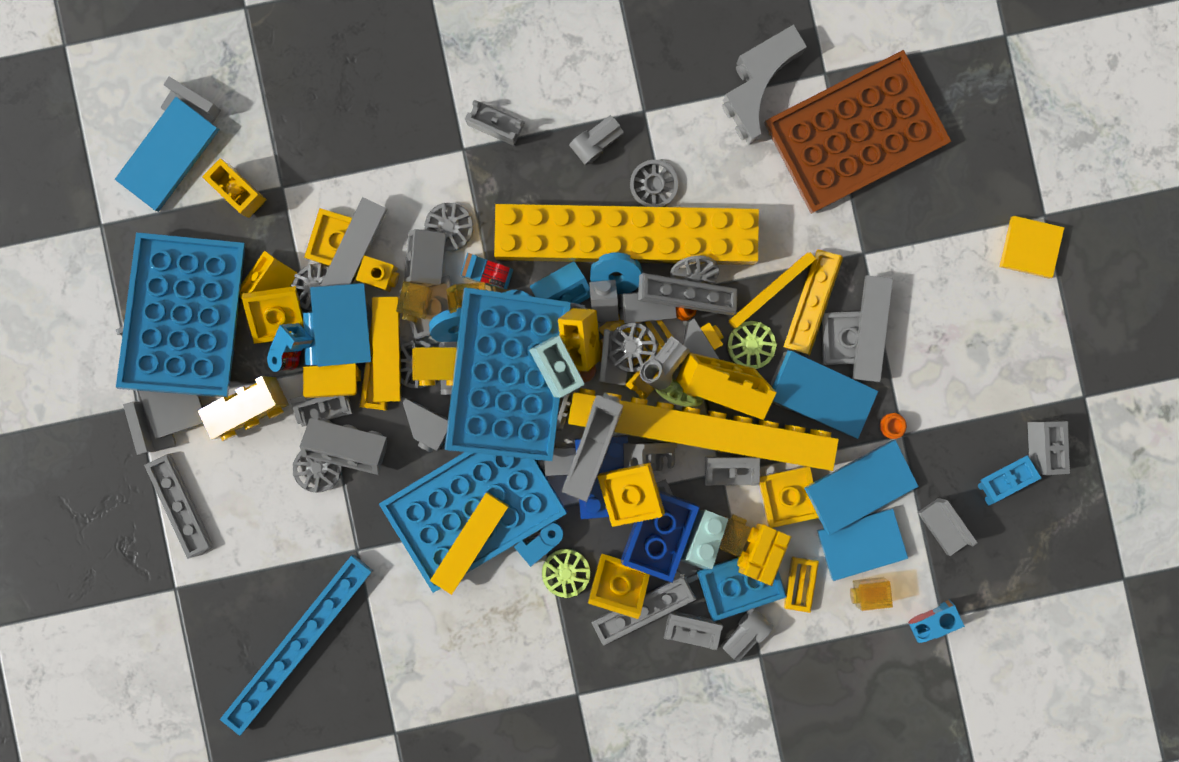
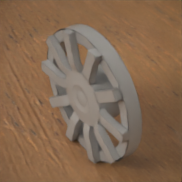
[630,160,678,207]

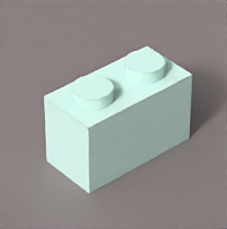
[529,336,584,397]
[680,510,728,569]

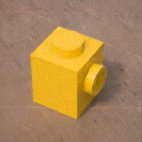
[356,255,400,292]

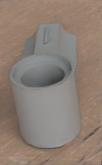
[569,115,624,166]
[640,336,690,390]
[721,608,773,662]

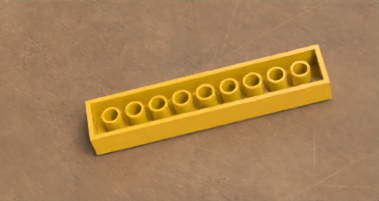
[494,204,759,265]
[568,388,839,471]

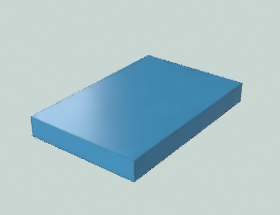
[310,283,371,367]
[817,508,908,581]
[697,557,786,622]

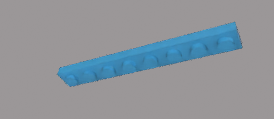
[220,555,373,736]

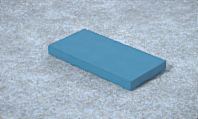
[114,97,220,212]
[772,350,878,439]
[804,440,918,535]

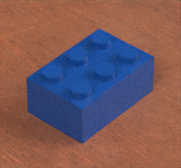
[575,435,628,519]
[621,490,700,583]

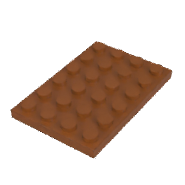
[764,50,951,214]

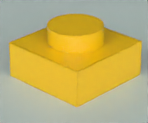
[701,322,724,350]

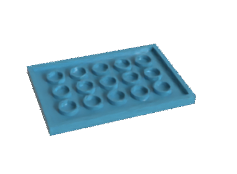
[116,232,245,398]
[445,287,571,461]
[379,452,567,593]

